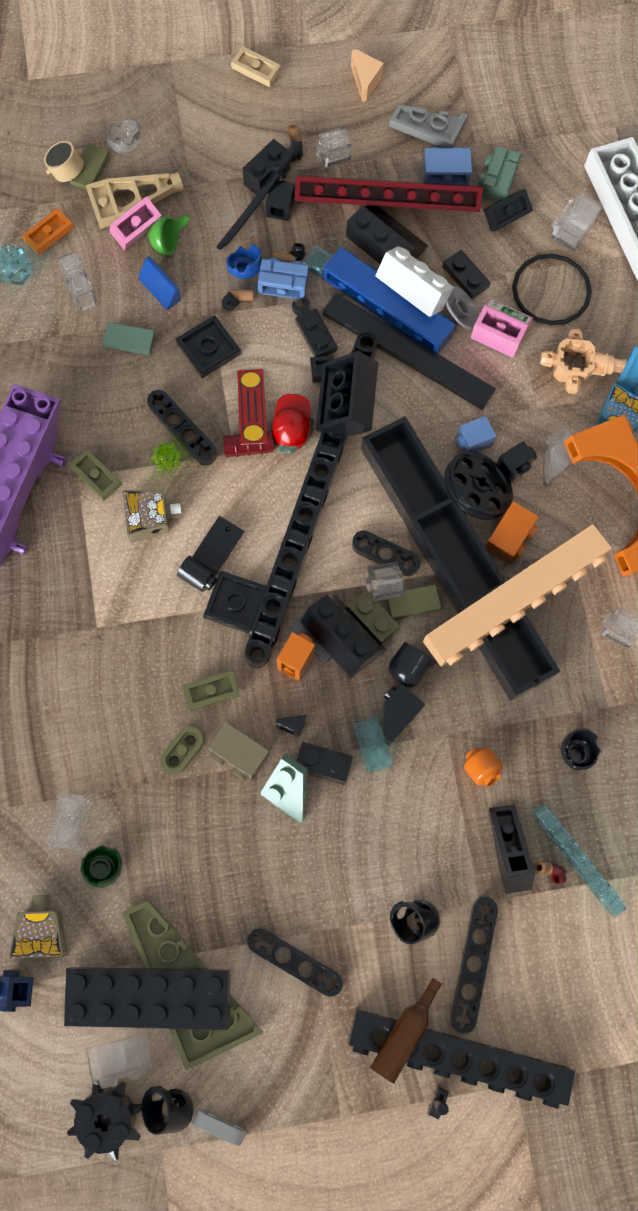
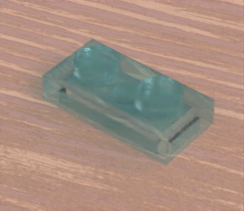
[352,716,393,774]

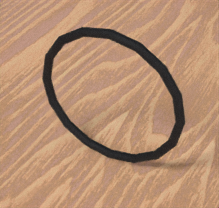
[512,253,592,326]

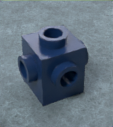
[0,970,34,1012]

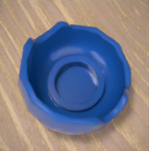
[226,244,262,279]

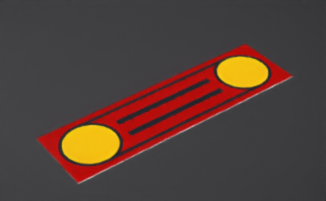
[237,369,268,445]

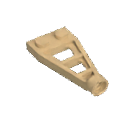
[85,172,184,229]

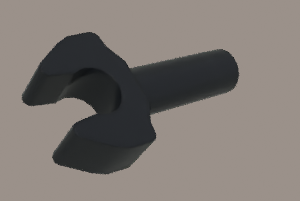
[428,1087,449,1120]

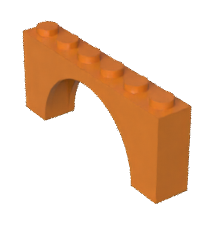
[564,415,638,577]

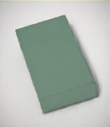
[103,322,155,355]

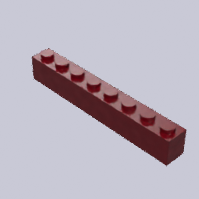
[295,175,483,212]

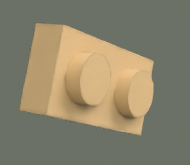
[231,46,281,87]

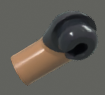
[287,124,303,162]
[273,243,306,263]
[222,289,253,311]

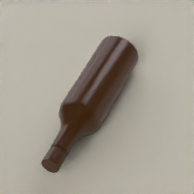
[370,978,442,1084]

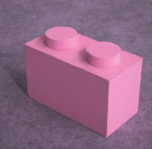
[110,197,162,251]

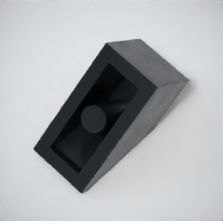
[383,684,425,746]

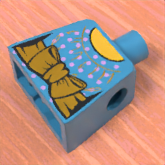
[596,384,638,433]

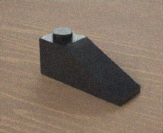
[489,805,535,894]

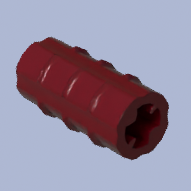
[223,431,274,458]

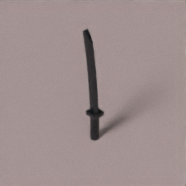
[217,140,301,250]

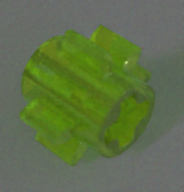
[151,441,182,473]

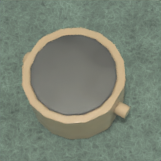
[44,141,84,182]

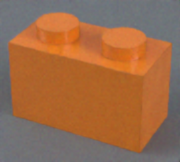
[485,501,539,564]
[277,632,315,682]

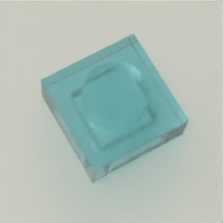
[303,245,333,278]

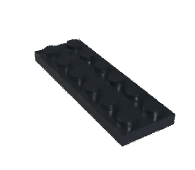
[64,967,230,1030]

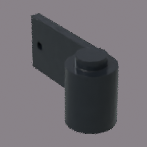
[177,515,245,592]

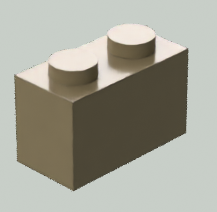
[208,722,269,780]

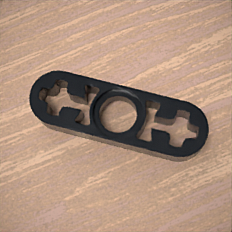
[352,531,420,576]

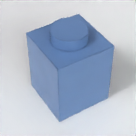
[455,416,497,452]

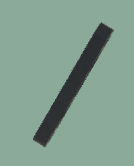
[450,897,498,1034]

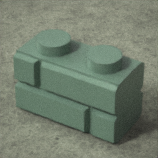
[478,146,521,202]

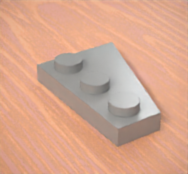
[389,105,468,148]

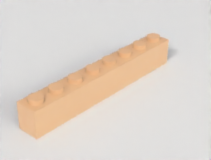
[423,524,612,667]

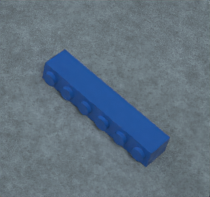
[323,247,455,354]

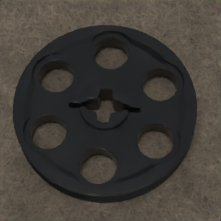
[445,451,513,520]

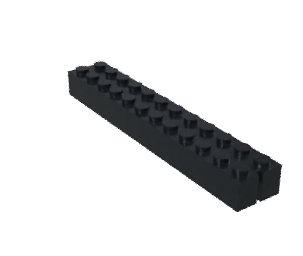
[361,416,560,701]

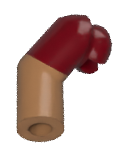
[533,861,567,884]

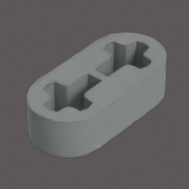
[192,1108,247,1146]

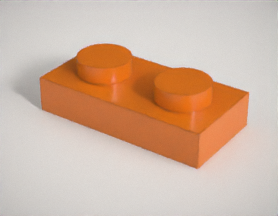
[22,208,74,256]

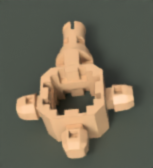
[540,329,627,394]

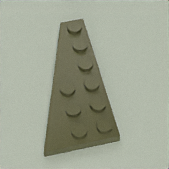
[122,900,263,1070]

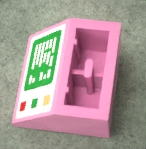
[471,299,533,358]

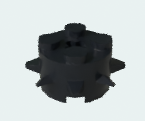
[67,1079,142,1161]

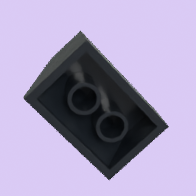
[346,205,428,264]
[316,351,378,436]
[300,594,386,678]

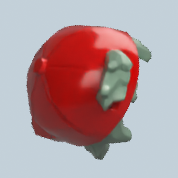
[271,394,314,454]

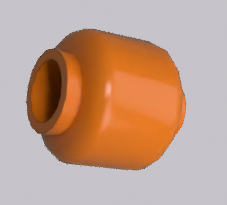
[464,747,503,787]

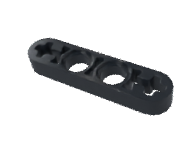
[147,390,216,466]
[247,928,343,997]

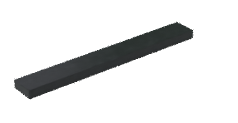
[323,293,496,410]

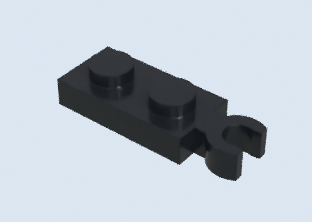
[292,297,338,357]

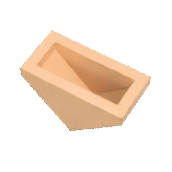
[351,49,384,102]

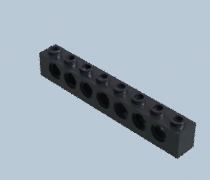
[348,1009,575,1109]

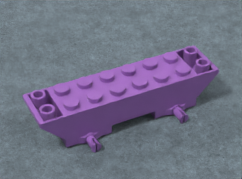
[0,384,67,568]

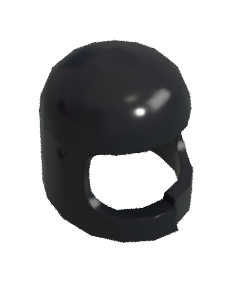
[388,642,437,688]
[390,900,441,944]
[141,1086,194,1135]

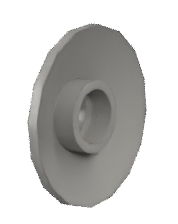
[446,286,479,329]

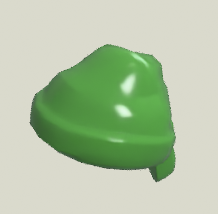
[147,214,190,256]

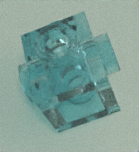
[0,245,34,285]

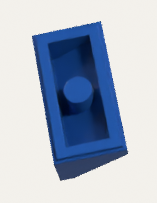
[139,256,180,310]

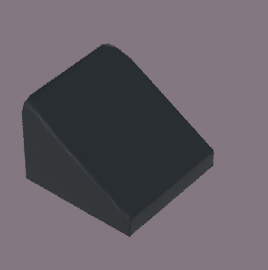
[275,715,307,737]

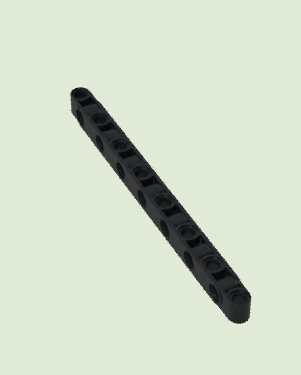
[245,331,378,669]

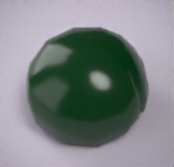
[80,845,122,888]

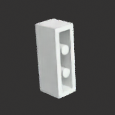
[376,246,454,317]

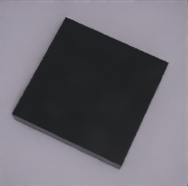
[175,315,241,378]
[203,570,266,634]

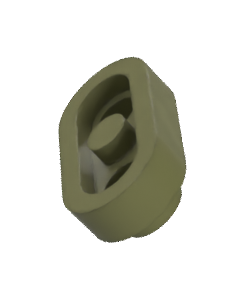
[160,726,204,775]

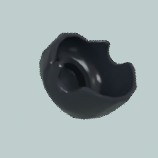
[560,729,601,771]

